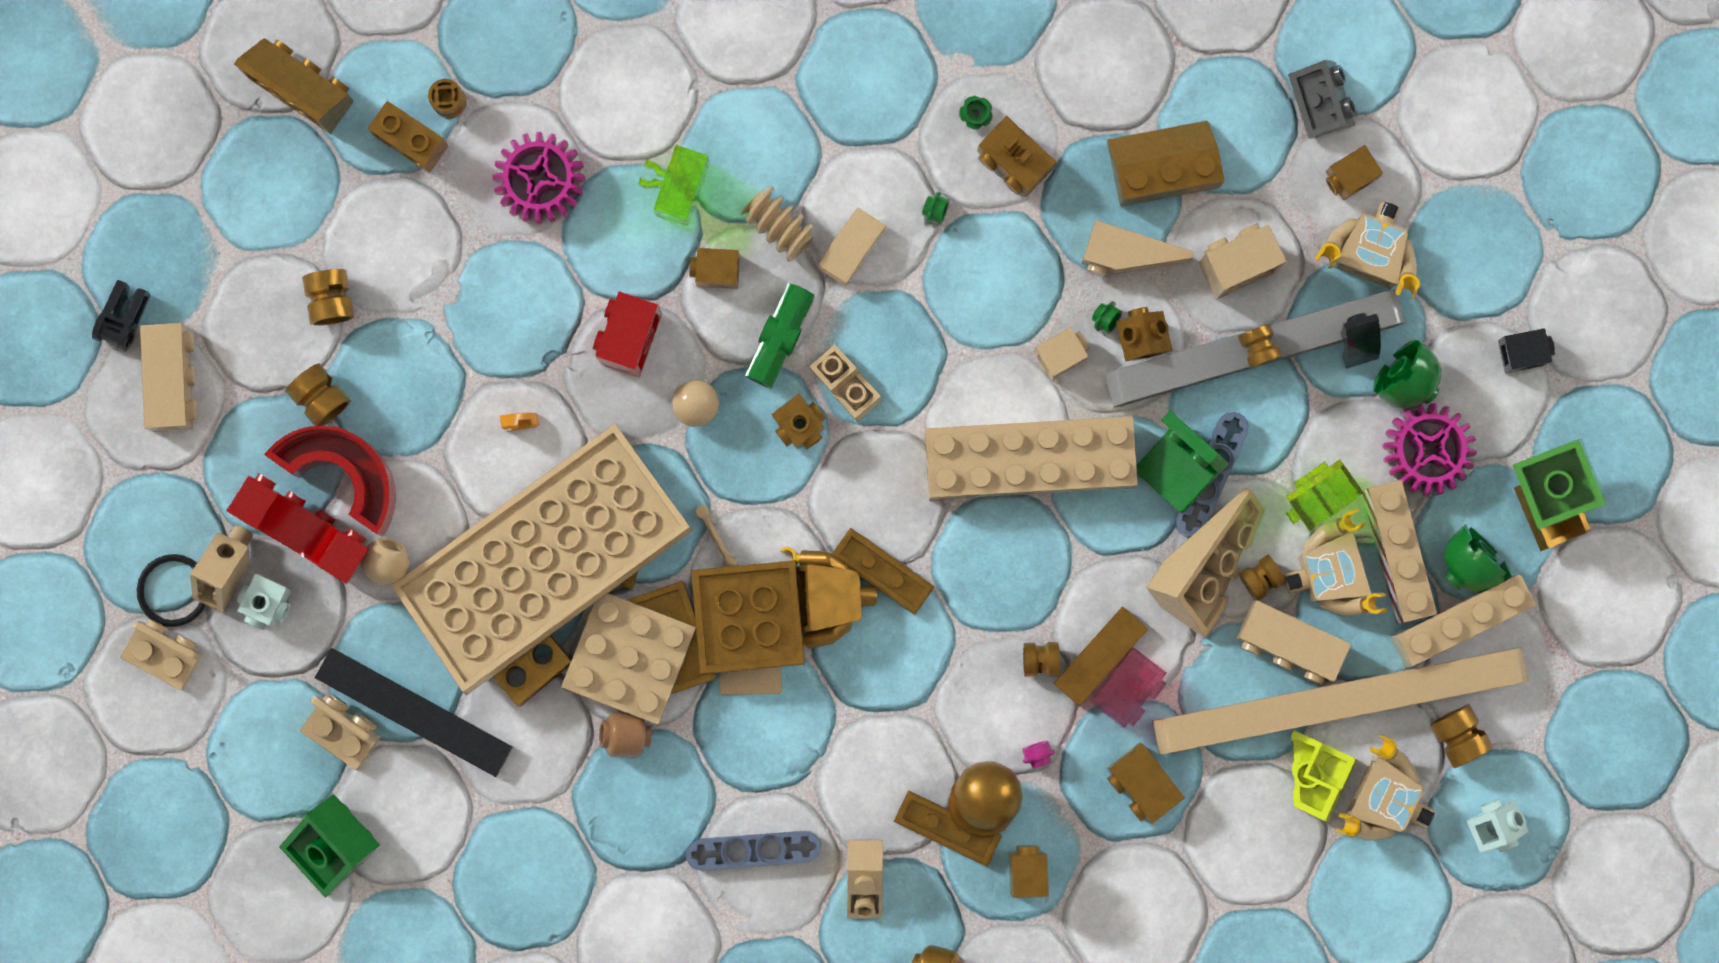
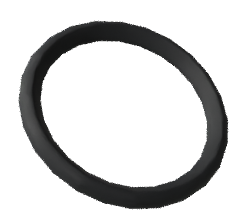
[136,554,206,627]

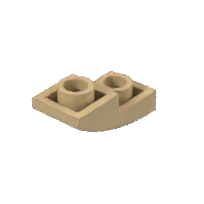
[818,208,886,286]
[809,344,883,422]

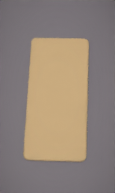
[719,667,782,695]

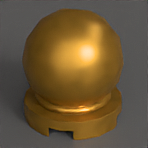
[947,761,1023,838]

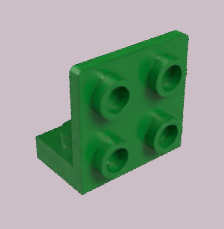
[1136,410,1229,513]

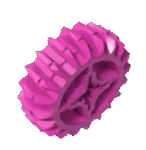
[492,132,586,225]
[1382,403,1477,496]

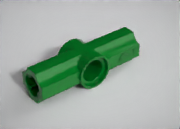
[745,283,815,389]

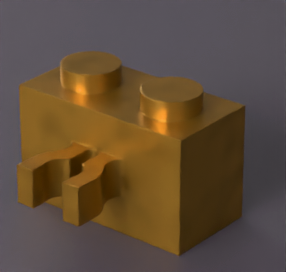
[977,115,1056,197]

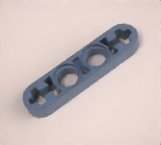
[1175,412,1248,538]
[686,831,821,870]

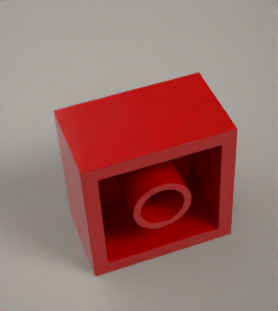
[593,291,662,378]

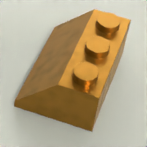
[234,38,354,134]
[1107,120,1225,207]

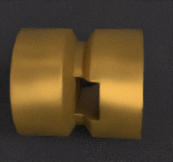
[302,269,354,326]
[285,363,351,426]
[1430,704,1493,768]

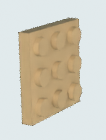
[561,593,696,725]

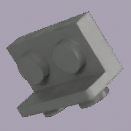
[1288,60,1357,139]

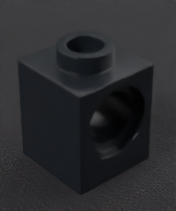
[1498,328,1555,374]

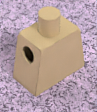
[190,526,253,613]

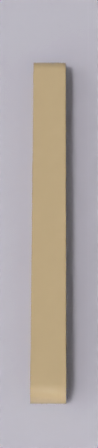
[1152,647,1529,755]

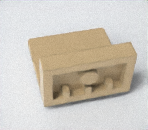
[300,694,382,770]

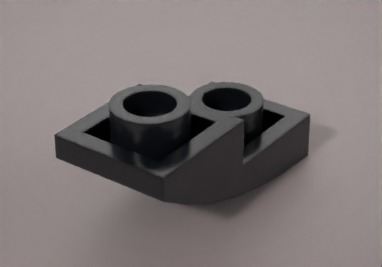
[1341,313,1381,369]

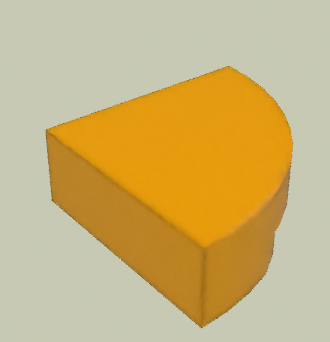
[500,413,539,432]

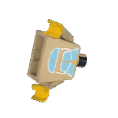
[1315,201,1420,299]
[1284,509,1388,616]
[1334,734,1435,841]

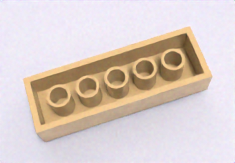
[925,416,1138,500]

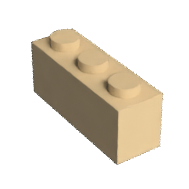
[140,323,198,431]
[1235,600,1351,686]

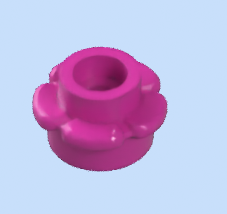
[1022,740,1055,768]

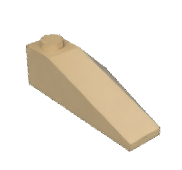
[1146,488,1265,637]

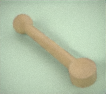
[696,505,737,567]

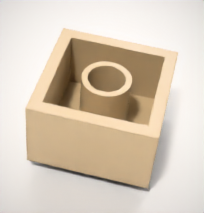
[1199,223,1286,300]

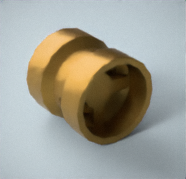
[428,78,466,119]
[1238,324,1283,369]
[1238,555,1286,601]
[1023,642,1060,677]

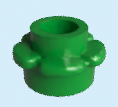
[959,96,993,129]
[922,192,950,225]
[1092,301,1122,334]

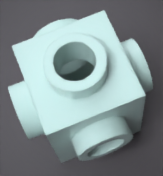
[237,573,293,630]
[1467,799,1529,853]

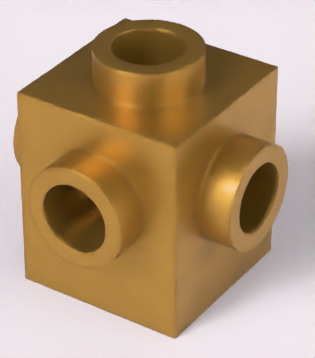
[1116,307,1173,362]
[772,394,825,450]

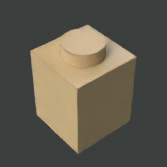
[1033,327,1090,380]

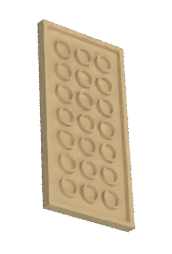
[391,424,693,695]

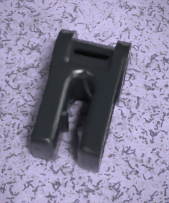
[92,280,150,352]

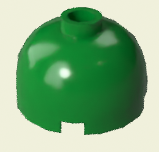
[1373,340,1442,409]
[1444,524,1512,593]

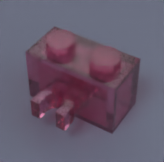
[1089,647,1167,728]

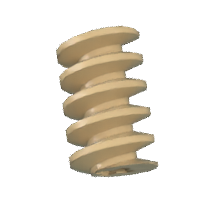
[740,186,814,262]

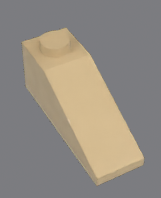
[1081,220,1194,277]

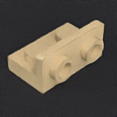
[120,618,203,691]

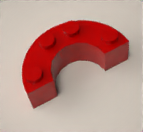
[264,426,396,537]
[226,473,369,584]

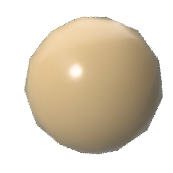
[672,380,720,427]
[361,538,409,586]

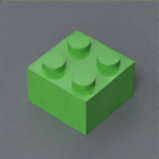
[1512,438,1608,530]

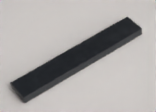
[315,648,513,777]

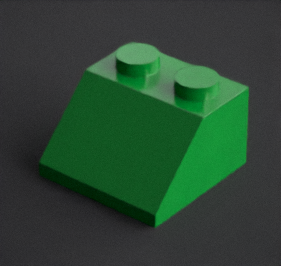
[279,794,380,898]

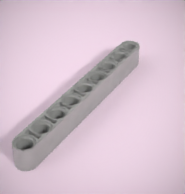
[1104,289,1406,408]

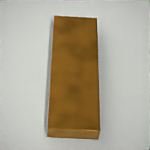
[832,527,935,615]
[1053,606,1148,706]
[893,790,1002,867]

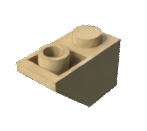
[847,840,883,919]

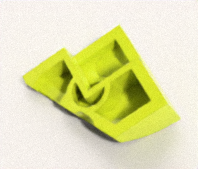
[1291,730,1358,822]

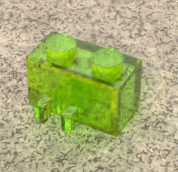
[638,145,710,226]
[1286,459,1364,531]

